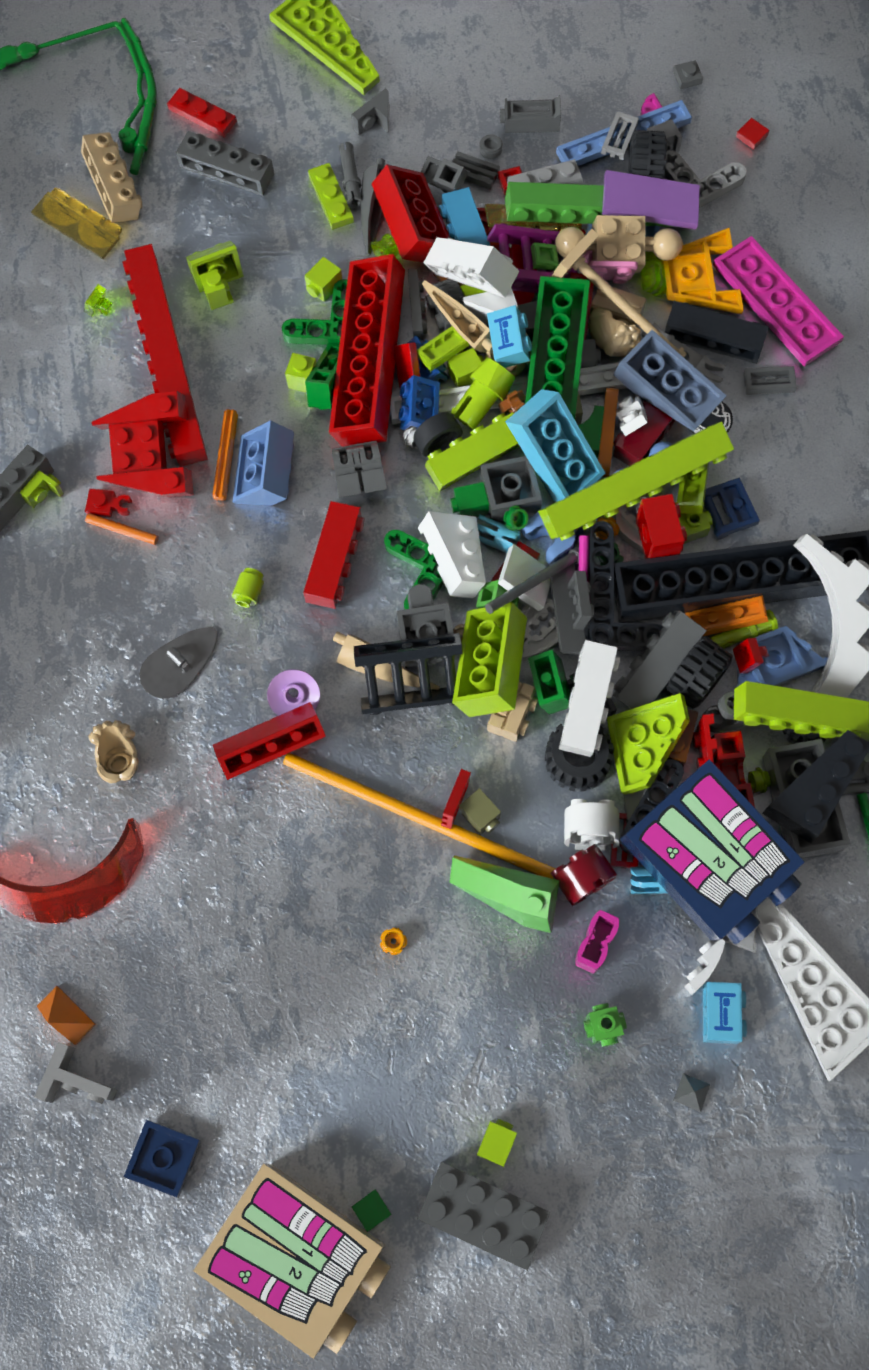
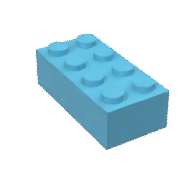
[505,389,605,502]

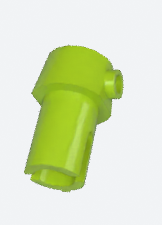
[451,357,516,430]

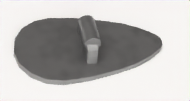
[139,627,218,700]

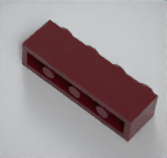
[613,400,676,466]

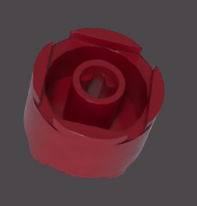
[551,844,618,907]

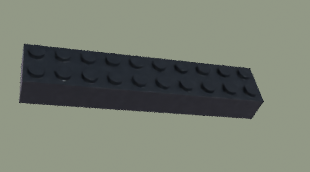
[614,530,869,622]

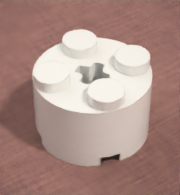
[564,799,620,851]

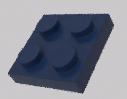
[123,1120,201,1198]

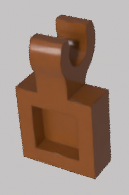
[498,390,526,413]

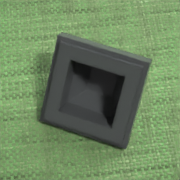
[673,1073,710,1112]

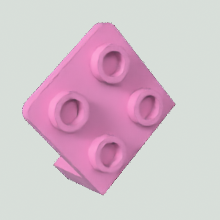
[583,251,638,284]

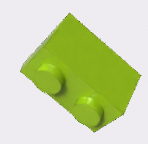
[186,241,244,293]

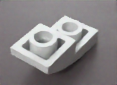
[616,396,647,436]
[684,939,725,995]

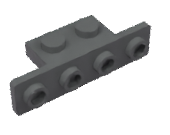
[549,562,594,655]

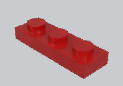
[167,88,237,138]

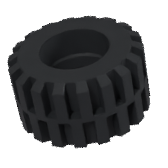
[628,130,667,179]
[667,636,733,709]
[545,724,614,792]

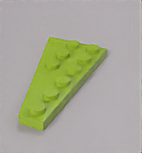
[269,0,380,95]

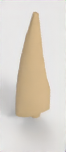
[422,280,493,353]
[333,631,440,690]

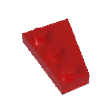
[692,714,720,770]

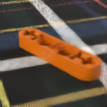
[598,388,618,477]

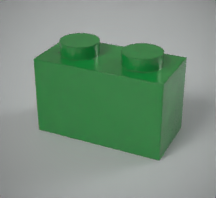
[528,649,571,715]

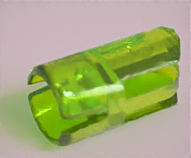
[640,252,667,297]

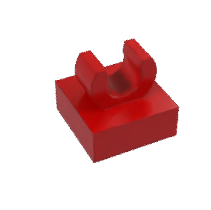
[732,638,769,673]

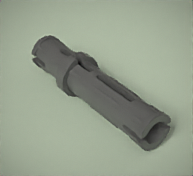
[339,142,362,208]

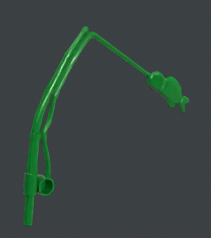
[0,18,157,175]

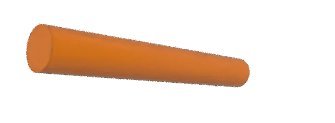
[85,513,159,545]

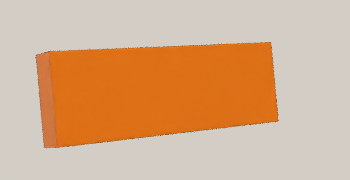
[685,595,768,637]

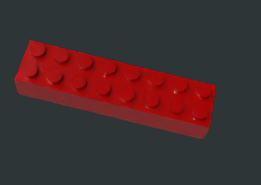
[329,254,405,446]

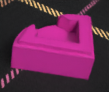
[640,93,662,115]

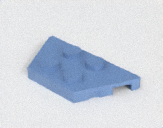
[737,626,828,687]

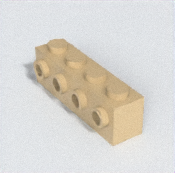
[81,132,142,223]

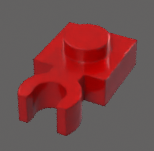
[85,488,132,518]

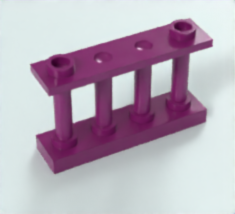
[487,223,578,293]

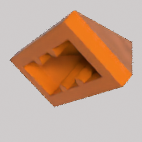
[37,986,96,1045]

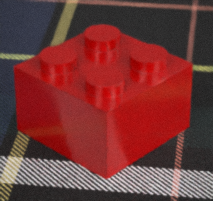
[636,494,687,559]

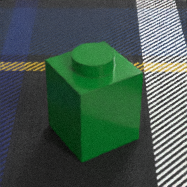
[450,482,489,518]

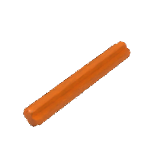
[212,409,238,501]

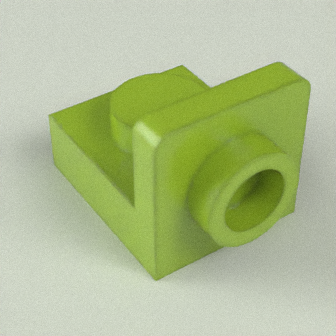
[19,470,64,508]

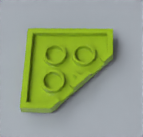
[607,693,690,795]

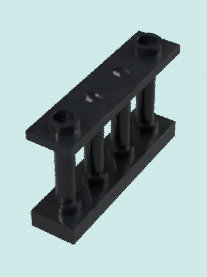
[354,633,462,715]

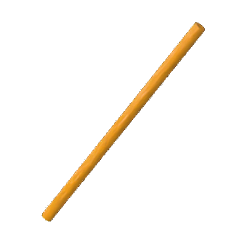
[283,753,556,879]

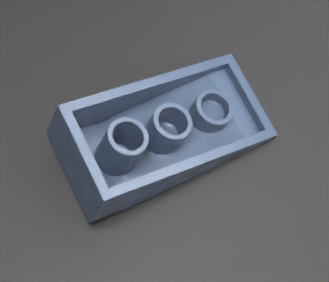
[613,330,727,432]

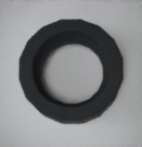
[413,412,463,457]

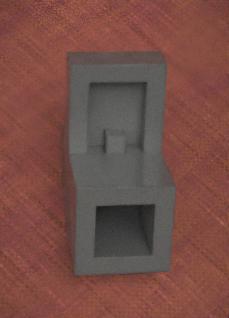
[421,156,468,193]

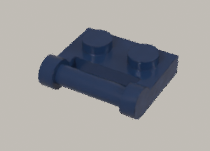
[704,477,760,540]

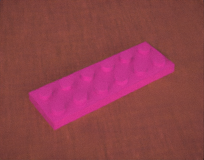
[713,236,844,367]

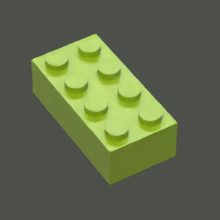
[452,602,527,717]

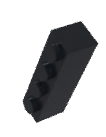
[665,301,769,364]

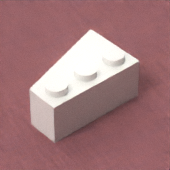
[418,511,486,598]

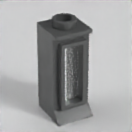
[500,95,561,133]

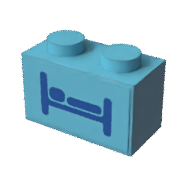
[487,305,532,368]
[703,982,747,1044]

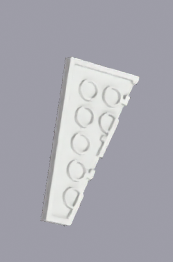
[757,898,869,1081]

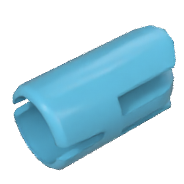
[477,514,521,553]
[631,866,668,894]

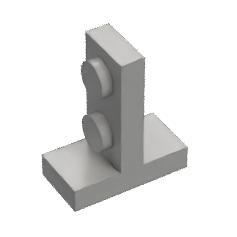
[34,1042,117,1104]

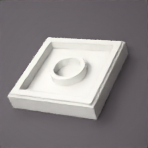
[498,544,551,612]

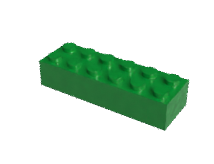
[525,276,590,419]

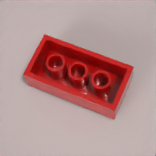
[372,164,450,263]

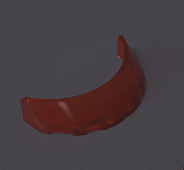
[0,818,144,924]

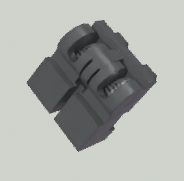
[332,441,387,498]

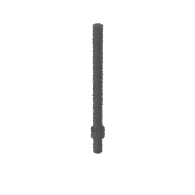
[485,546,579,614]

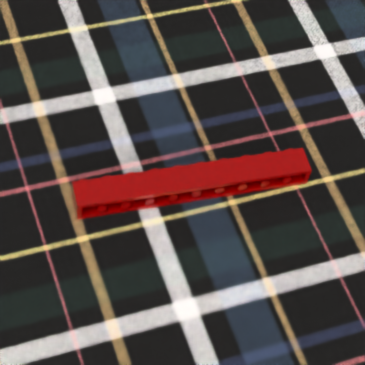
[122,244,208,467]

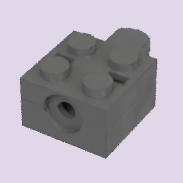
[397,584,457,668]

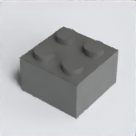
[480,456,542,522]

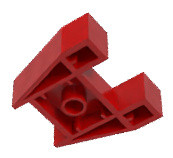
[92,391,194,498]

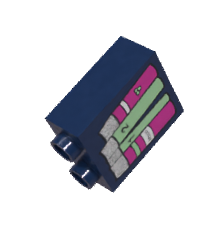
[619,759,805,945]

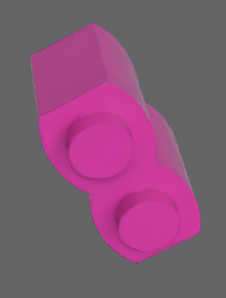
[575,910,619,974]

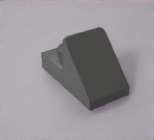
[351,88,390,135]

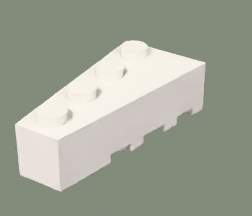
[424,237,519,298]
[559,640,620,757]

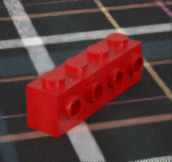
[303,501,365,609]
[213,702,326,780]

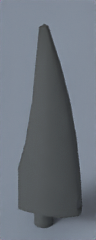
[361,158,385,255]

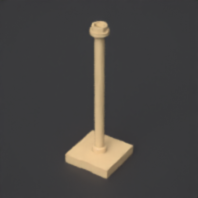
[551,229,687,357]

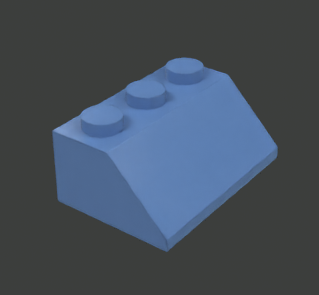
[232,420,294,506]

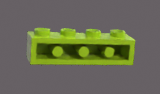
[425,412,520,491]

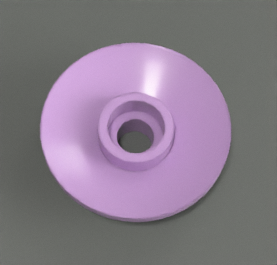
[267,669,320,716]

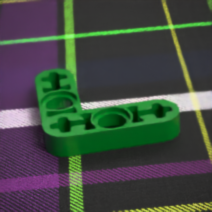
[281,279,348,345]
[384,530,444,610]

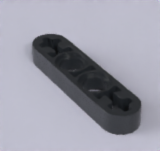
[619,759,684,854]

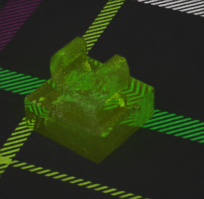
[84,284,113,317]

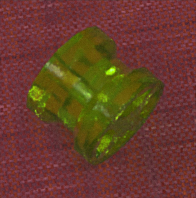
[371,233,399,257]

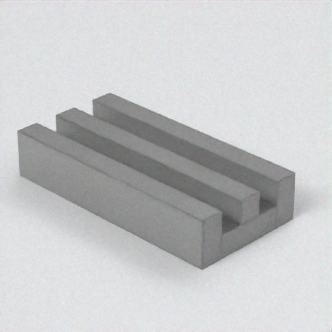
[601,112,639,160]

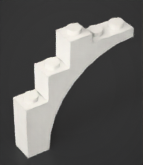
[794,534,869,698]

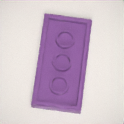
[602,170,700,230]

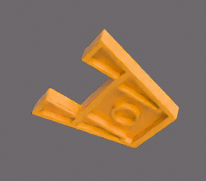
[661,228,744,315]

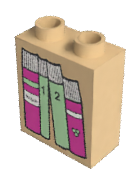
[193,1163,391,1359]

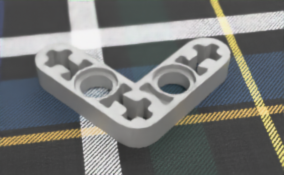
[664,150,746,208]

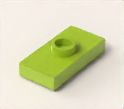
[417,326,470,371]

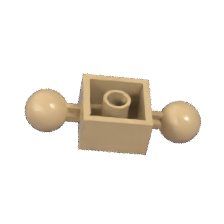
[555,215,683,273]

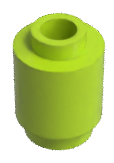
[232,568,264,608]

